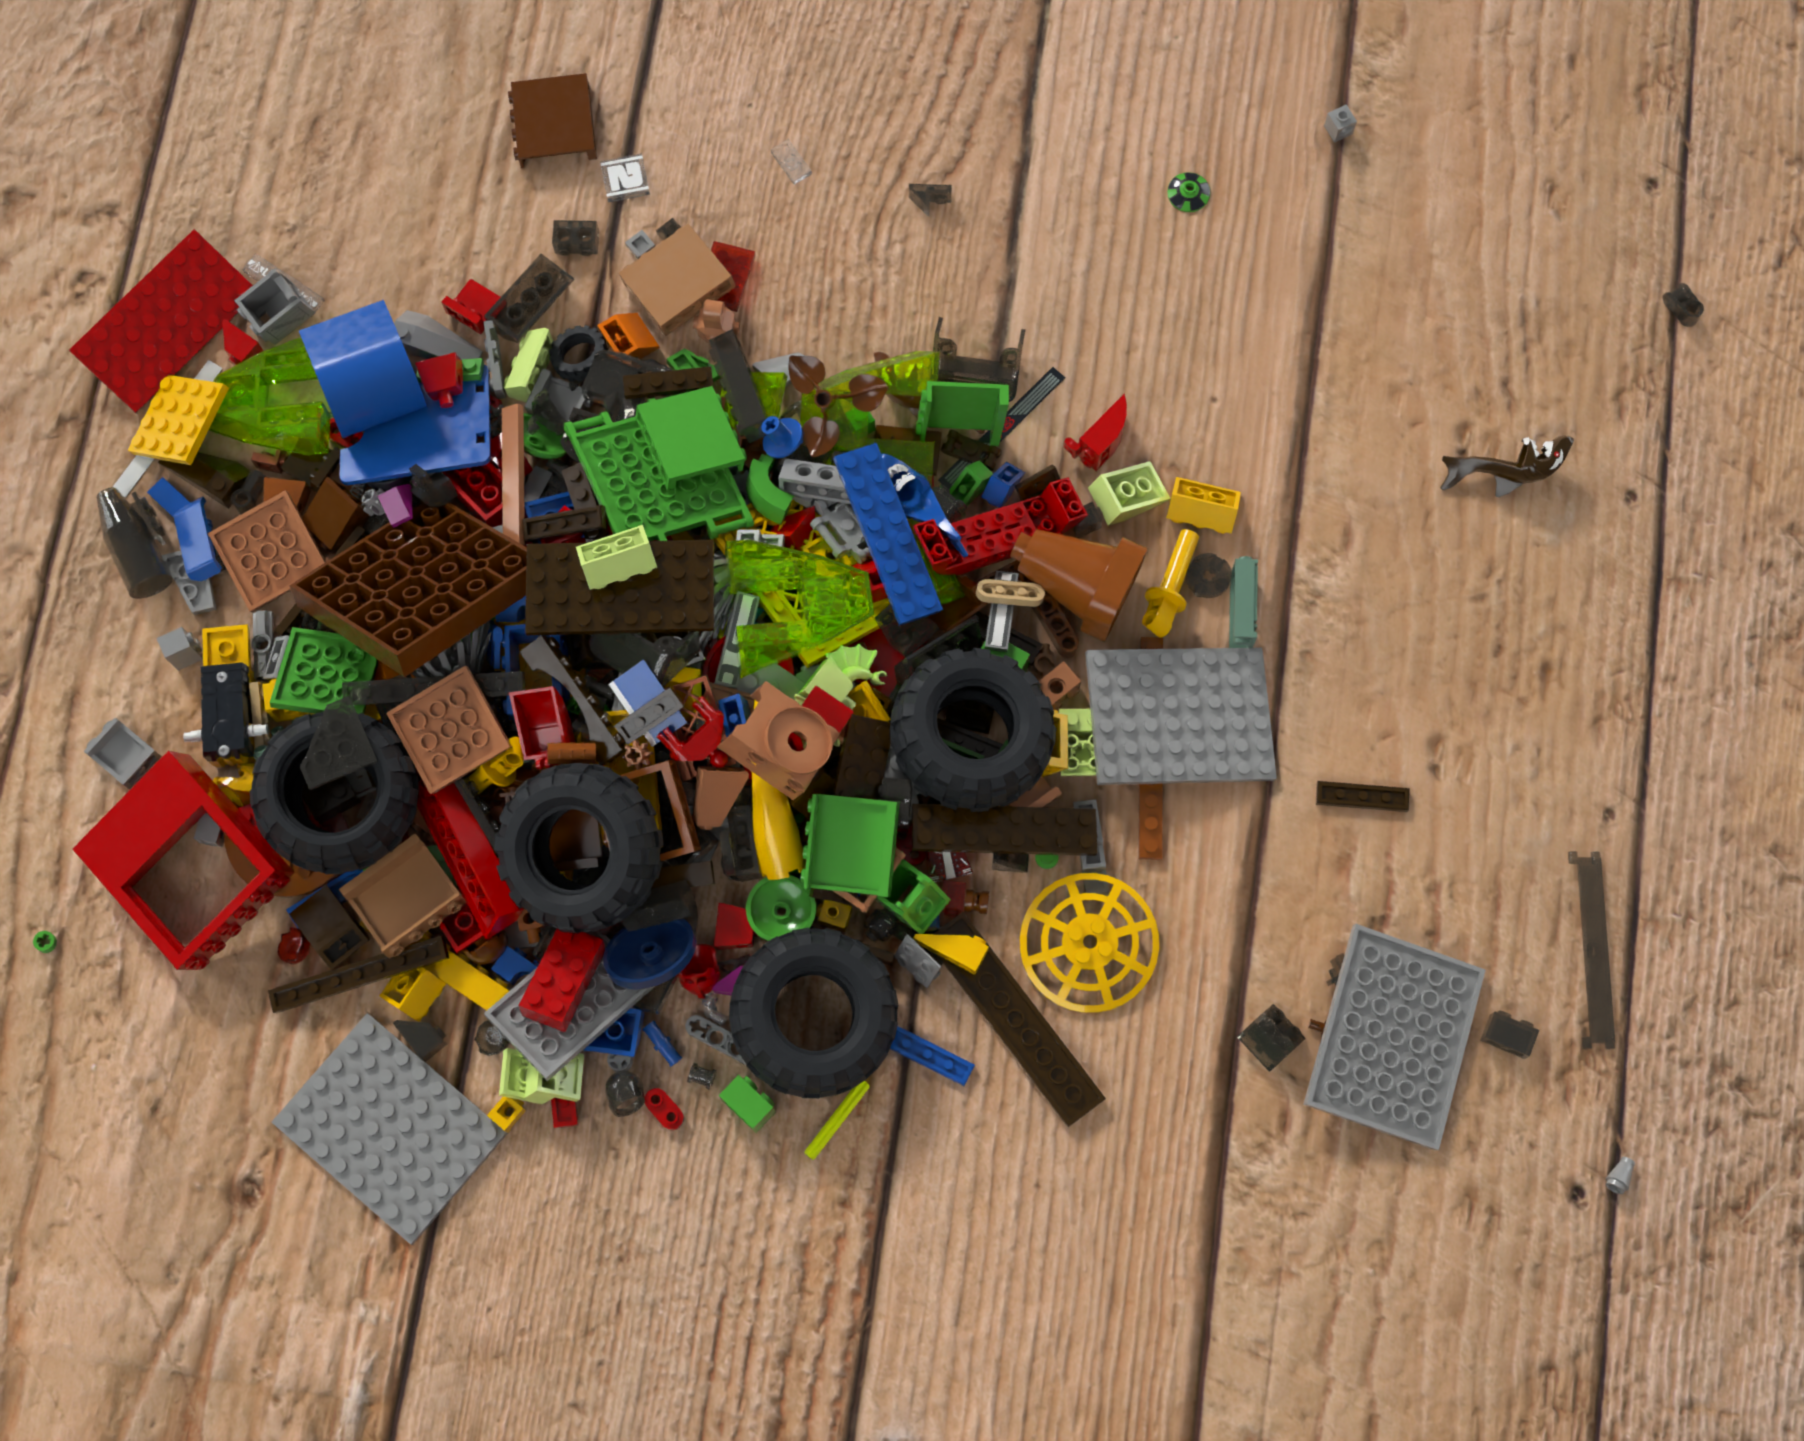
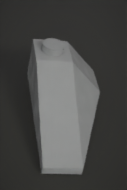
[394,310,483,359]

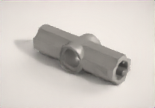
[251,610,274,681]

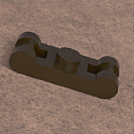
[941,430,1002,471]

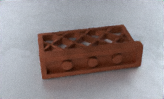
[664,675,737,782]

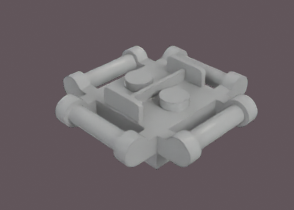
[810,499,871,564]

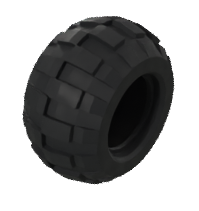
[250,709,419,874]

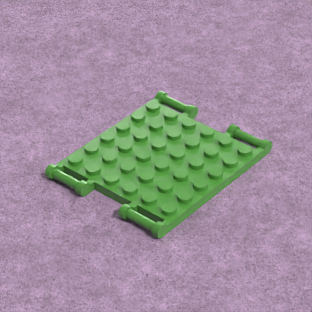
[564,394,754,541]

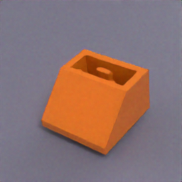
[597,313,660,369]

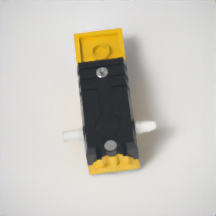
[183,624,269,768]

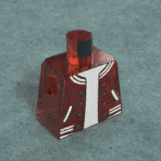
[926,852,973,883]

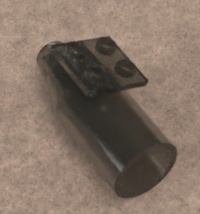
[96,487,173,599]

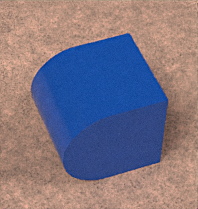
[299,300,427,438]

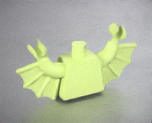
[794,644,887,749]

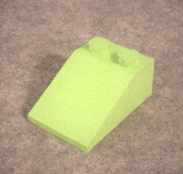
[1088,461,1171,526]

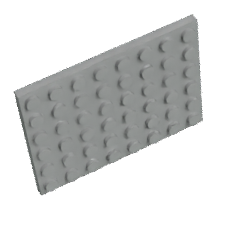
[1085,648,1277,785]
[1303,924,1485,1150]
[272,1013,508,1245]

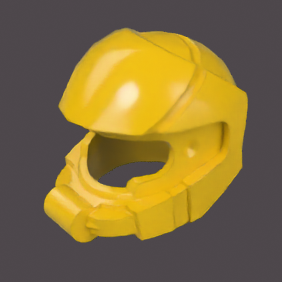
[213,763,255,807]

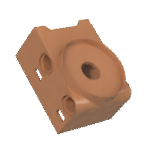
[717,681,839,800]

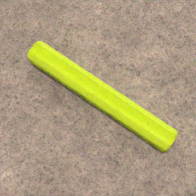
[804,1081,870,1160]

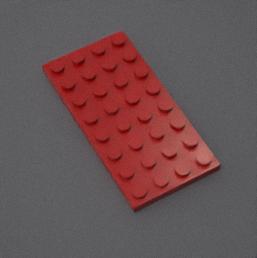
[69,229,253,414]

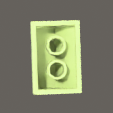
[503,328,553,402]
[576,525,657,590]

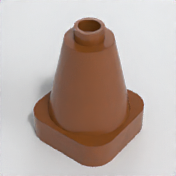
[1010,529,1148,642]

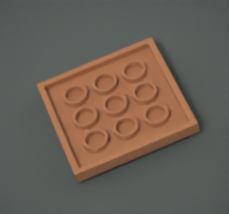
[208,490,326,612]
[386,666,512,794]

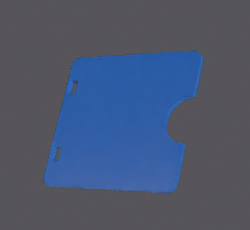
[340,365,491,485]

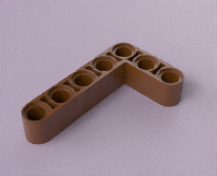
[977,560,1079,658]

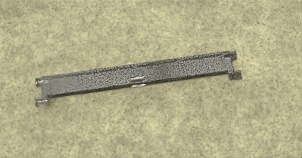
[1568,851,1615,1050]

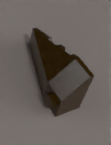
[158,452,255,509]

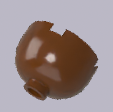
[462,929,508,965]

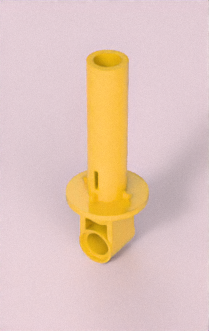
[1142,529,1199,638]
[460,737,524,801]

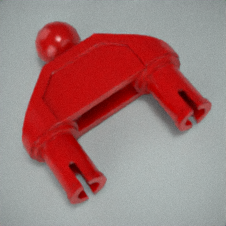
[656,696,728,768]

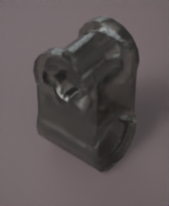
[1662,283,1704,327]

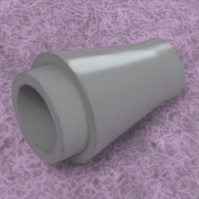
[1606,1157,1635,1194]

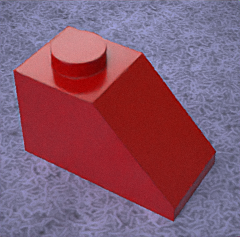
[222,319,264,370]

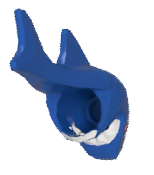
[881,454,968,557]

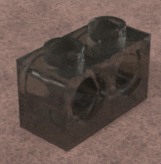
[552,220,599,256]

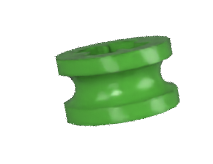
[33,931,57,953]

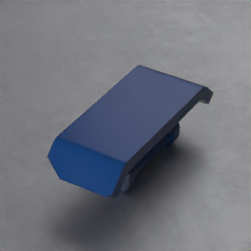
[174,497,222,581]

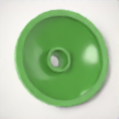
[524,413,570,459]
[746,875,816,941]

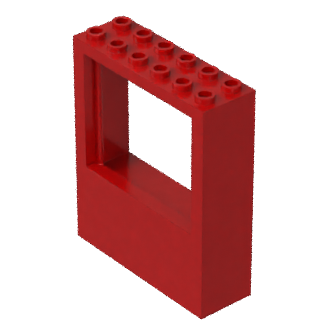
[72,750,295,970]

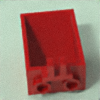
[1064,393,1127,472]
[509,686,576,770]

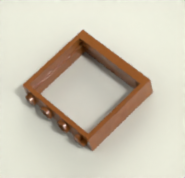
[599,760,701,861]

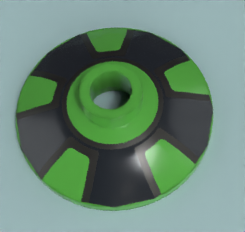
[1167,172,1210,212]

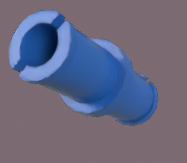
[642,1021,683,1067]

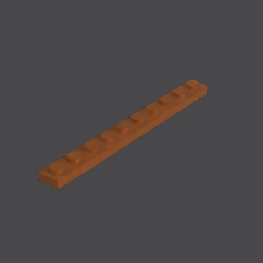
[1138,637,1163,860]

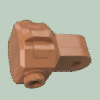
[693,299,740,347]

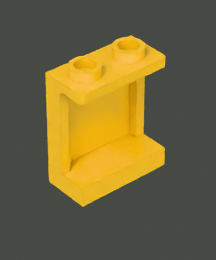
[1042,710,1068,777]

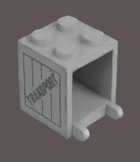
[234,268,315,345]

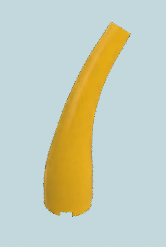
[751,700,806,880]

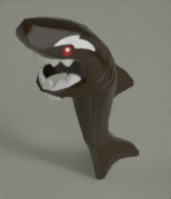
[1440,435,1574,497]

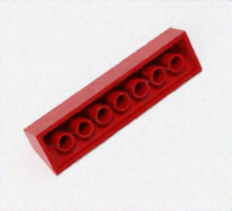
[415,767,523,939]

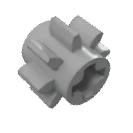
[362,488,385,516]

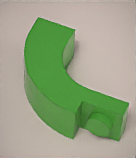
[746,453,794,525]

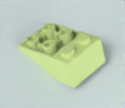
[1059,709,1096,776]

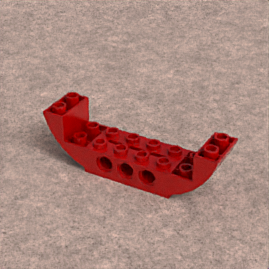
[913,477,1088,576]

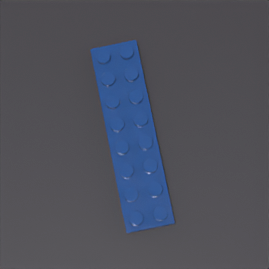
[833,443,943,626]

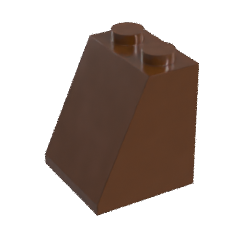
[302,477,375,552]

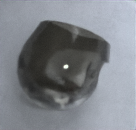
[605,1071,645,1117]

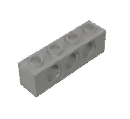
[779,458,851,504]

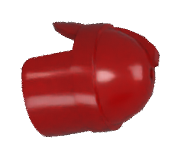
[677,944,720,999]

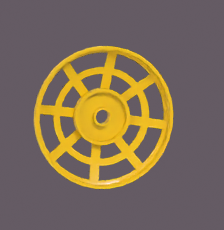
[1019,873,1159,1013]

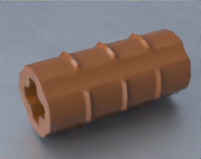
[547,742,596,765]

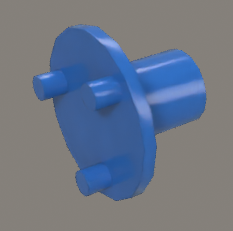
[761,416,804,459]

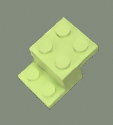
[499,1048,584,1104]

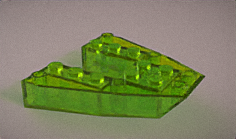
[209,337,331,455]
[800,351,939,487]
[725,540,874,679]

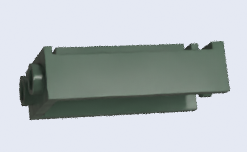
[1229,556,1258,648]

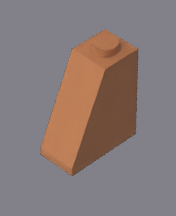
[692,766,749,830]

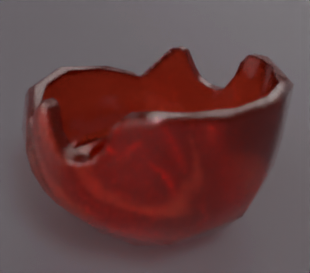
[277,927,311,964]

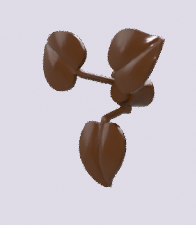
[788,355,888,457]

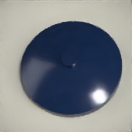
[603,918,696,989]

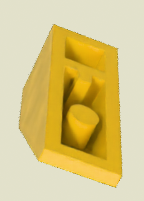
[913,934,989,975]

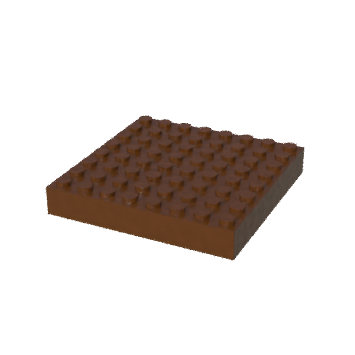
[289,494,527,677]

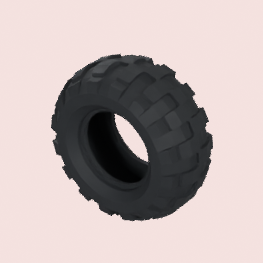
[890,648,1056,812]
[494,763,664,934]
[729,928,899,1099]

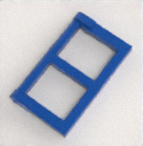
[486,620,502,669]

